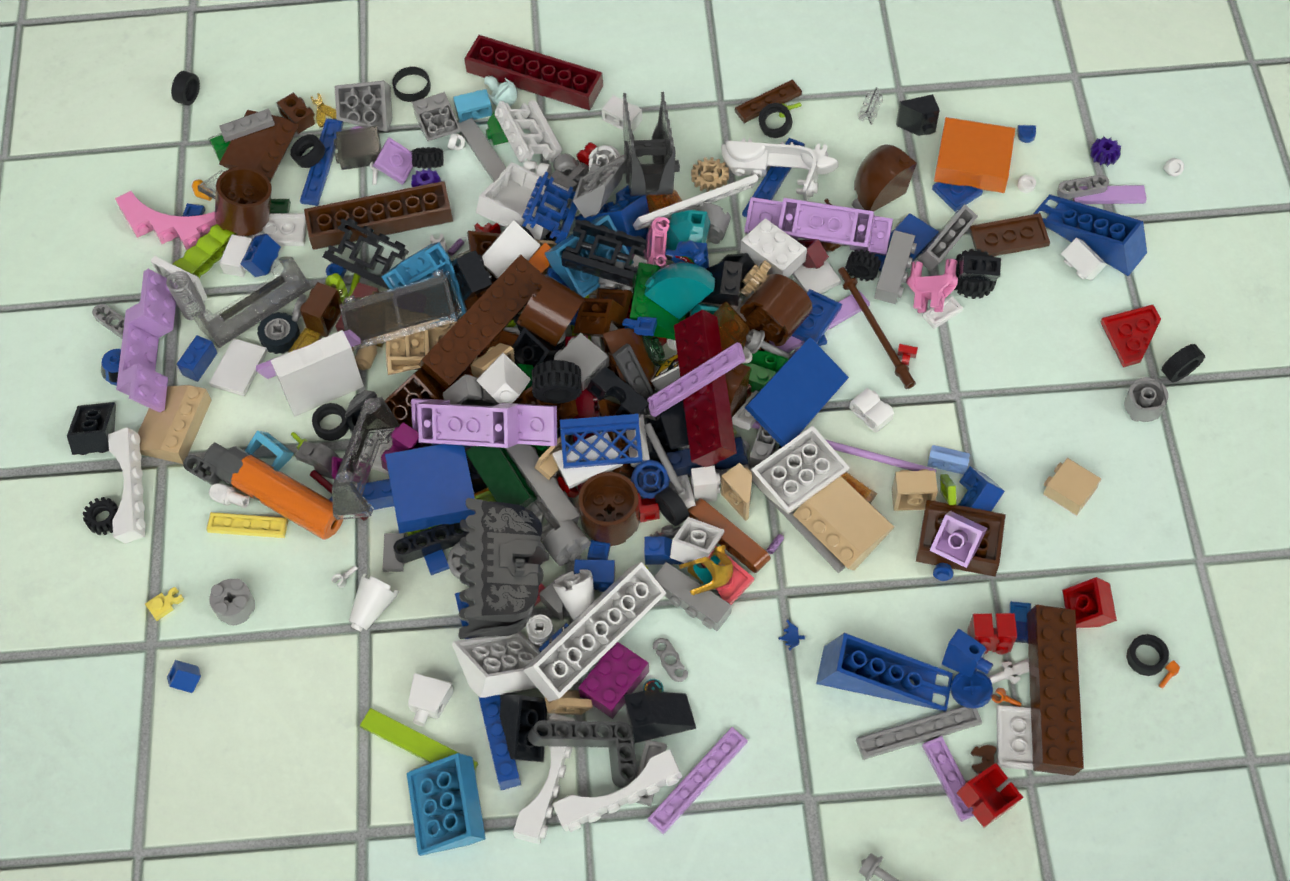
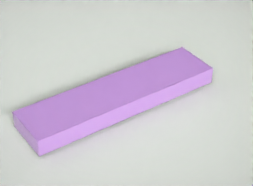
[1073,185,1147,204]
[922,736,974,822]

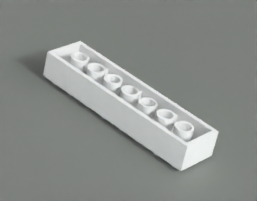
[523,562,666,702]

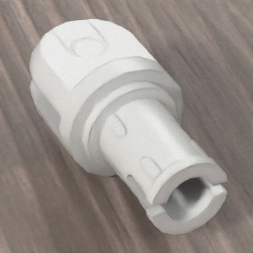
[209,483,250,508]

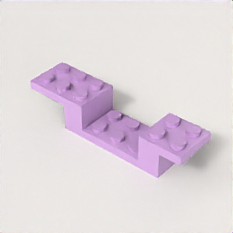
[744,197,893,255]
[116,268,178,412]
[411,398,557,448]

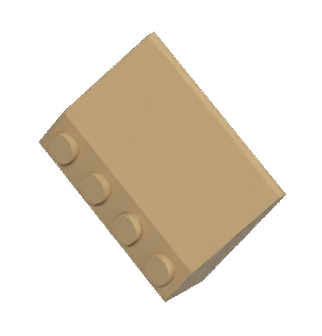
[138,385,212,464]
[793,476,894,570]

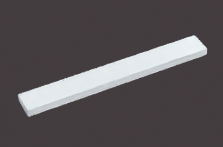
[633,174,759,230]

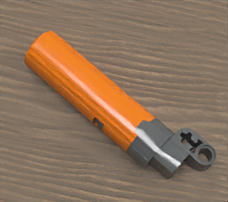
[183,442,344,540]

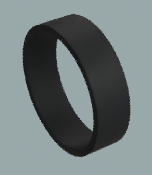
[392,67,431,102]

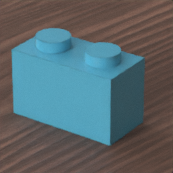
[453,89,493,123]

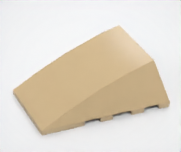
[385,306,457,375]

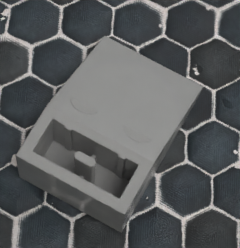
[412,92,461,141]

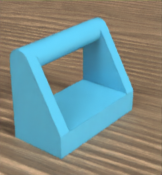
[245,431,294,471]

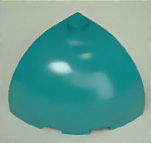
[644,262,715,319]

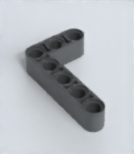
[528,720,637,788]

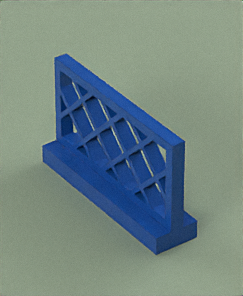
[560,414,643,469]

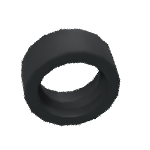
[171,71,200,105]
[758,103,793,138]
[290,134,325,168]
[312,403,349,441]
[655,487,689,526]
[1126,634,1169,676]

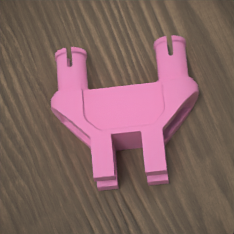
[644,217,670,268]
[906,259,958,313]

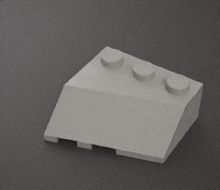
[335,81,392,132]
[573,154,627,218]

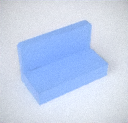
[927,445,970,475]

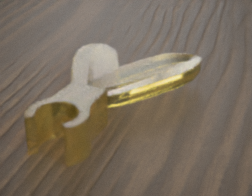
[311,93,337,127]

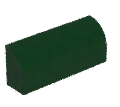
[466,446,537,507]

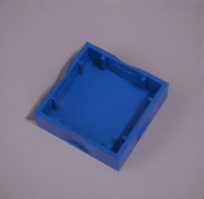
[385,444,475,534]

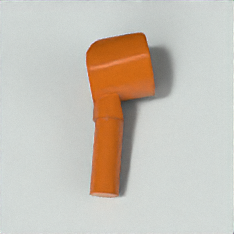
[1159,660,1180,689]
[992,688,1021,707]

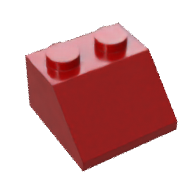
[1062,577,1117,628]

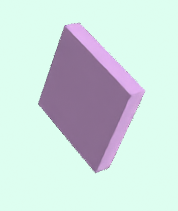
[373,137,413,185]

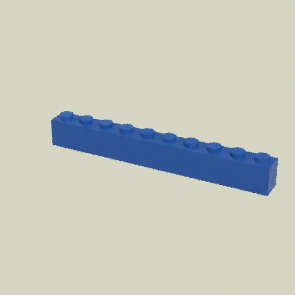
[455,592,521,790]

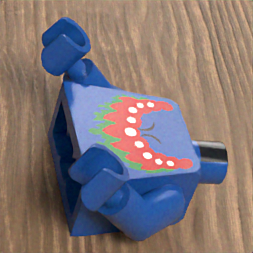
[665,240,709,269]

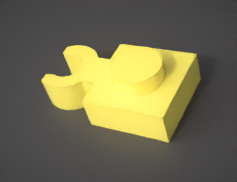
[145,587,184,621]

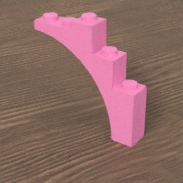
[115,191,217,250]

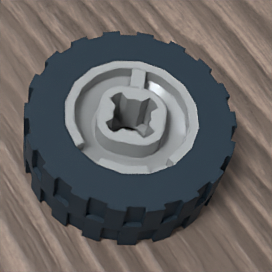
[257,312,301,354]

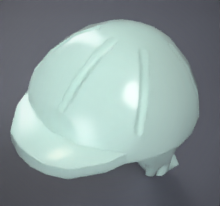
[484,76,517,106]

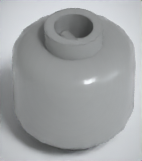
[553,154,577,176]

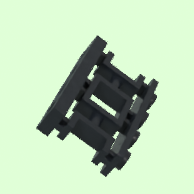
[322,218,409,290]
[561,220,648,287]

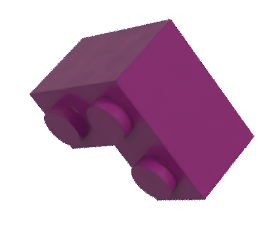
[381,423,423,471]

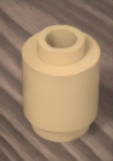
[355,341,377,370]

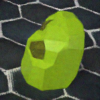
[324,273,348,303]

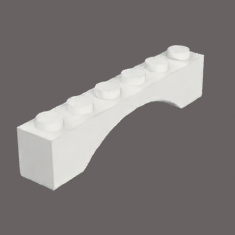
[108,427,146,544]
[513,713,578,845]
[553,749,682,832]

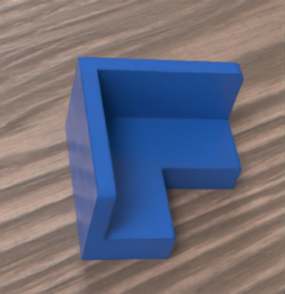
[958,466,1005,511]

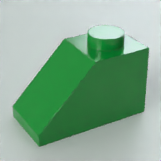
[485,111,508,146]
[208,133,230,162]

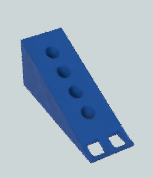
[1033,194,1147,276]
[816,633,953,712]

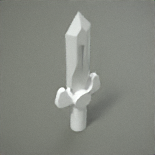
[988,659,1029,684]

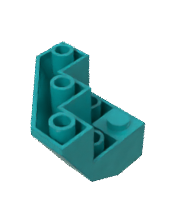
[665,210,711,263]

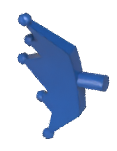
[778,620,805,650]

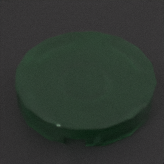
[642,335,666,367]

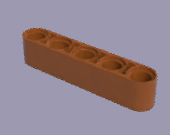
[688,498,771,573]

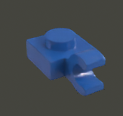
[622,317,657,336]

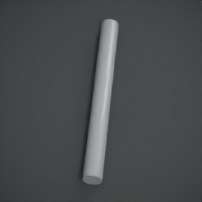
[644,423,684,494]

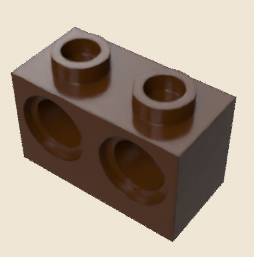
[276,92,315,134]

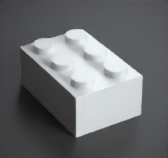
[740,218,807,277]

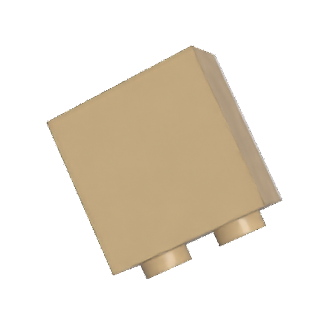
[1043,458,1101,516]

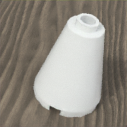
[553,569,594,621]
[349,573,399,632]

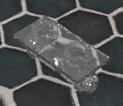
[858,87,883,125]

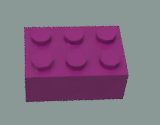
[578,642,649,719]

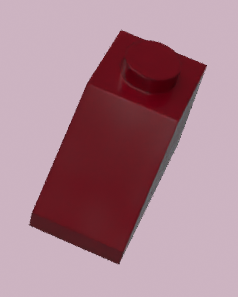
[797,239,829,269]

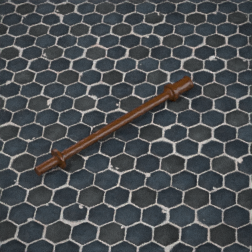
[838,267,916,389]

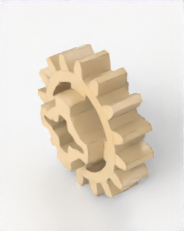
[691,157,729,192]
[740,260,772,297]

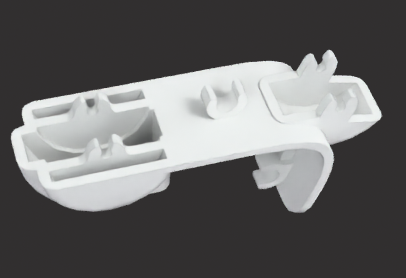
[721,138,839,201]

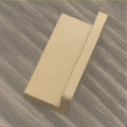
[534,435,567,480]
[544,690,593,715]

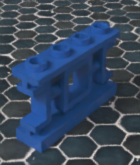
[522,172,578,244]

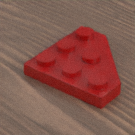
[1100,304,1161,367]

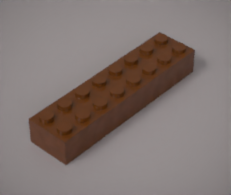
[304,181,453,250]
[419,254,544,390]
[1027,605,1084,776]

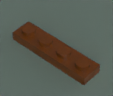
[735,79,802,123]

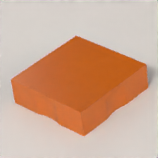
[934,117,1015,193]

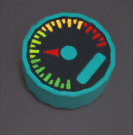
[643,679,664,692]

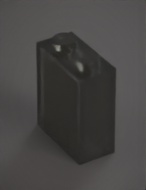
[334,126,381,170]

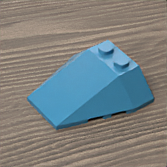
[381,242,467,320]

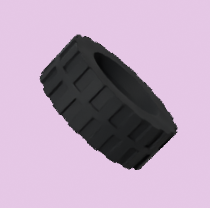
[1161,344,1205,383]

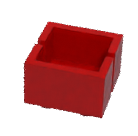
[967,613,1017,654]
[957,763,1024,828]

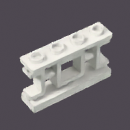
[495,101,562,162]

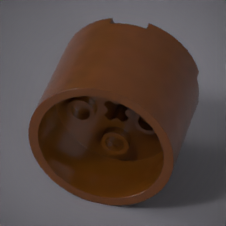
[215,167,272,236]
[516,274,585,347]
[740,274,813,346]
[578,472,640,546]

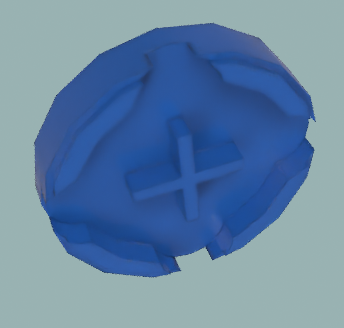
[951,671,993,709]

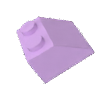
[930,511,987,568]

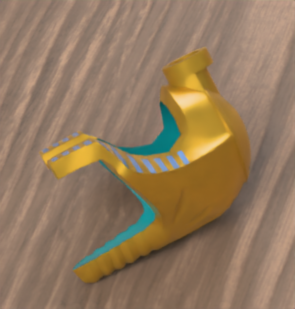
[679,545,733,595]

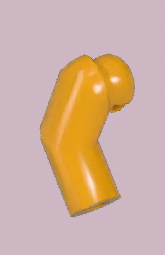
[192,180,213,201]

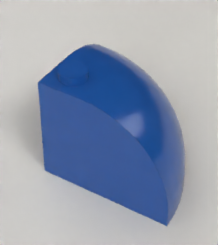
[575,195,649,253]

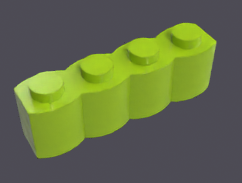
[173,224,237,278]

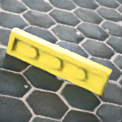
[206,512,288,538]

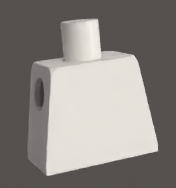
[408,673,454,726]

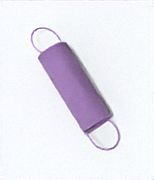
[447,237,466,257]
[767,532,786,554]

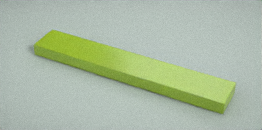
[360,708,478,770]

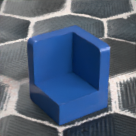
[167,660,201,693]

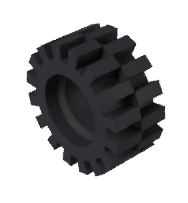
[412,147,444,169]
[845,249,881,281]
[83,497,118,535]

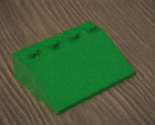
[629,262,687,340]

